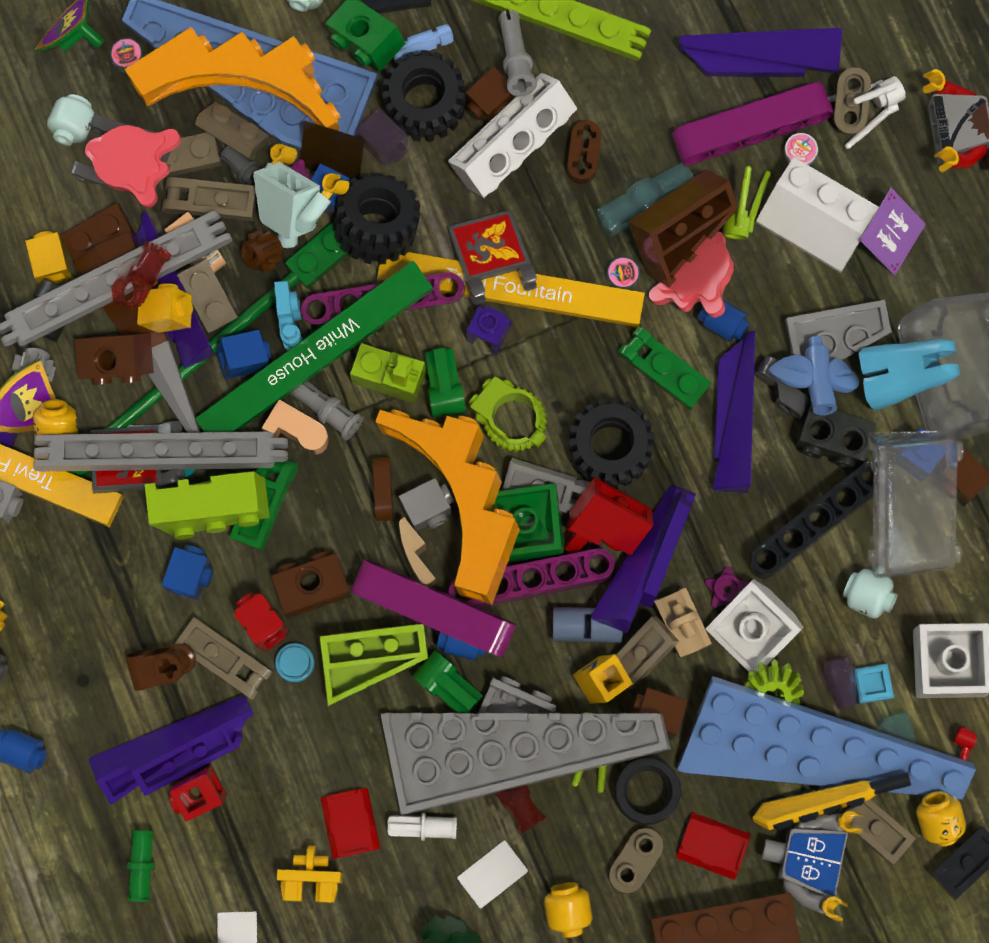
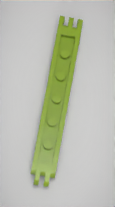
[471,0,651,61]

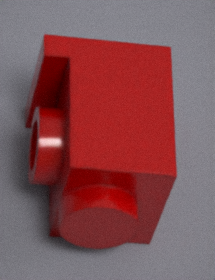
[169,764,227,822]

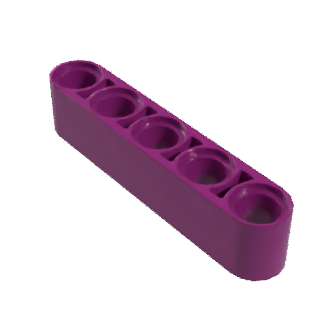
[672,82,834,166]
[301,272,465,325]
[449,549,614,608]
[351,559,516,657]

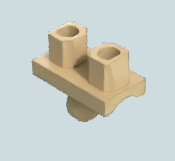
[654,587,712,659]

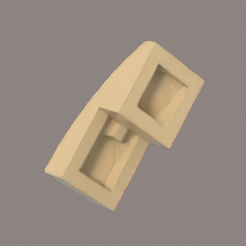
[399,517,437,587]

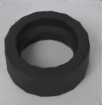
[614,758,681,825]

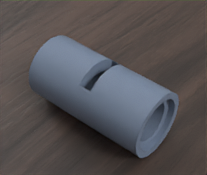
[553,607,622,643]

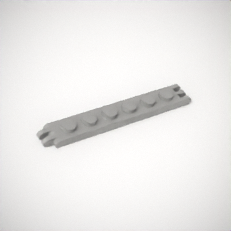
[0,210,232,346]
[33,432,288,472]

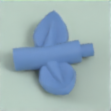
[768,336,859,415]

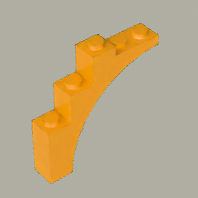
[124,27,341,131]
[375,410,520,605]

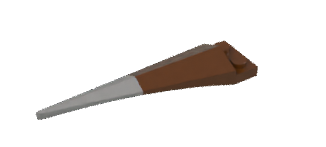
[60,203,201,433]

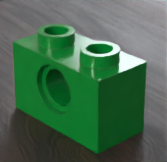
[325,0,406,71]

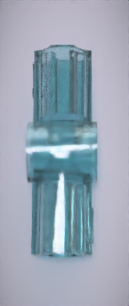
[597,162,694,236]

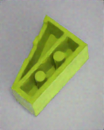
[145,471,270,540]
[320,623,428,706]

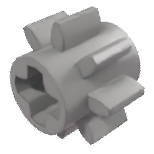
[11,348,56,382]

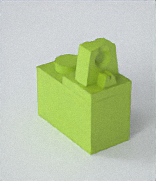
[350,343,427,404]

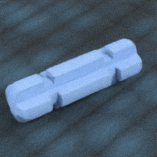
[393,24,454,61]

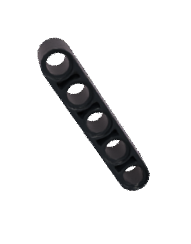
[749,461,889,579]

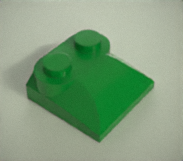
[491,483,565,563]

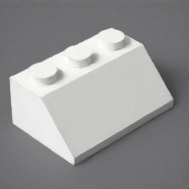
[755,157,879,274]

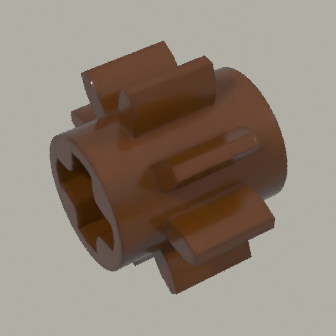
[241,230,283,273]

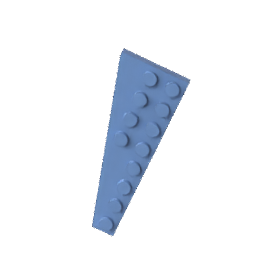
[677,676,976,799]

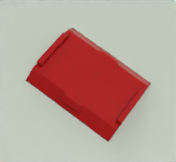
[320,788,381,860]
[676,812,751,880]

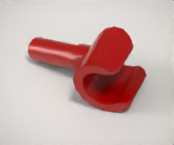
[953,726,977,761]

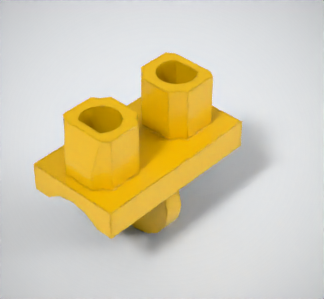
[277,845,343,903]

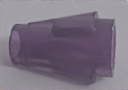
[821,656,857,709]

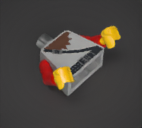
[923,69,989,172]

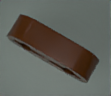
[567,120,601,184]
[373,457,394,521]

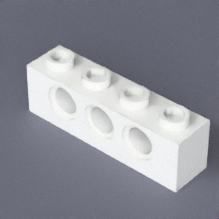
[448,73,577,198]

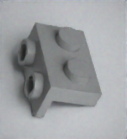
[478,676,556,714]

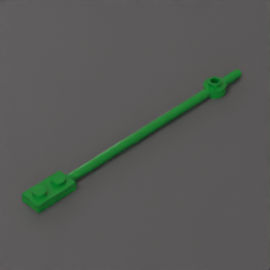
[67,221,352,478]

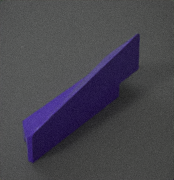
[591,485,696,633]

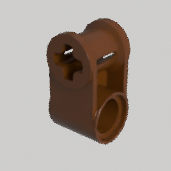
[125,644,196,691]

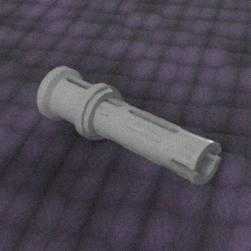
[499,10,537,97]
[290,381,364,441]

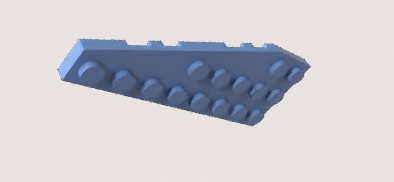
[122,0,378,151]

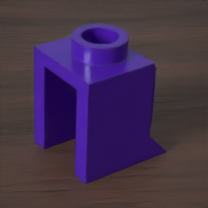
[467,305,513,355]

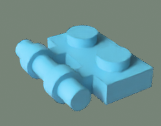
[274,281,303,351]

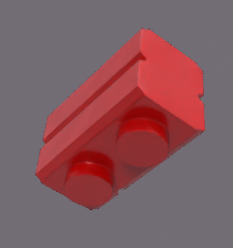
[233,593,289,652]

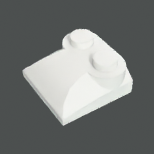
[706,579,804,672]

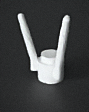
[828,76,906,149]

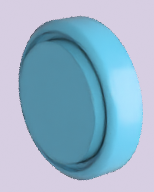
[275,643,315,683]

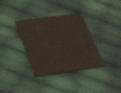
[300,121,365,180]

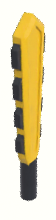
[753,772,911,831]

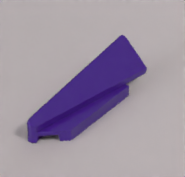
[678,28,842,77]
[137,212,215,369]
[713,331,755,493]
[89,696,253,805]

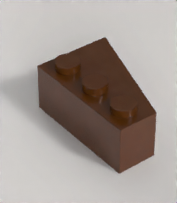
[628,169,738,287]

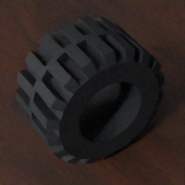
[382,50,466,142]
[333,173,420,265]
[568,398,655,489]

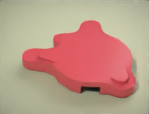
[85,125,181,208]
[649,231,734,318]

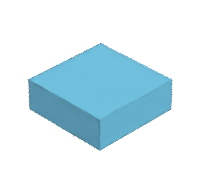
[852,664,894,704]

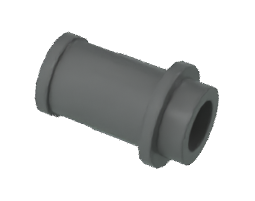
[219,146,260,185]

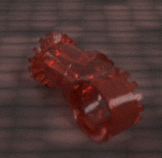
[112,242,171,308]
[495,785,547,834]

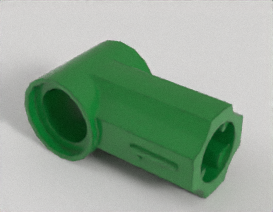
[425,348,466,418]
[412,650,483,714]

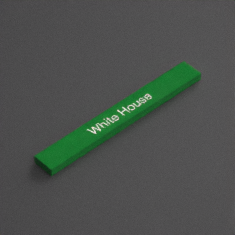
[195,260,434,432]

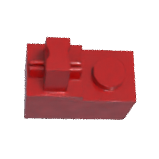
[564,477,653,556]

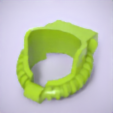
[469,376,547,452]

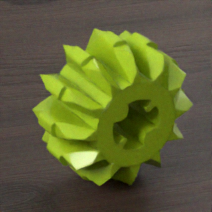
[744,658,804,705]

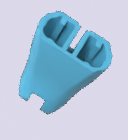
[859,339,960,411]

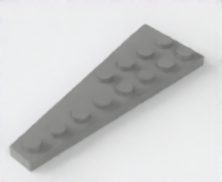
[380,713,671,815]

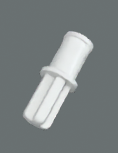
[387,813,457,841]

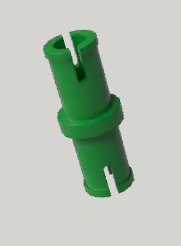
[127,830,155,902]

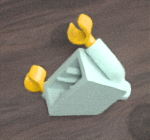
[254,144,349,248]

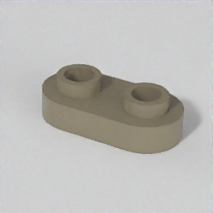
[834,67,871,135]
[609,828,663,894]

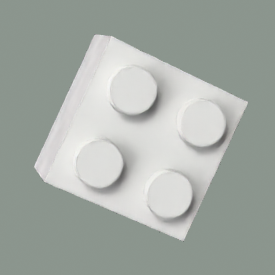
[913,623,989,698]

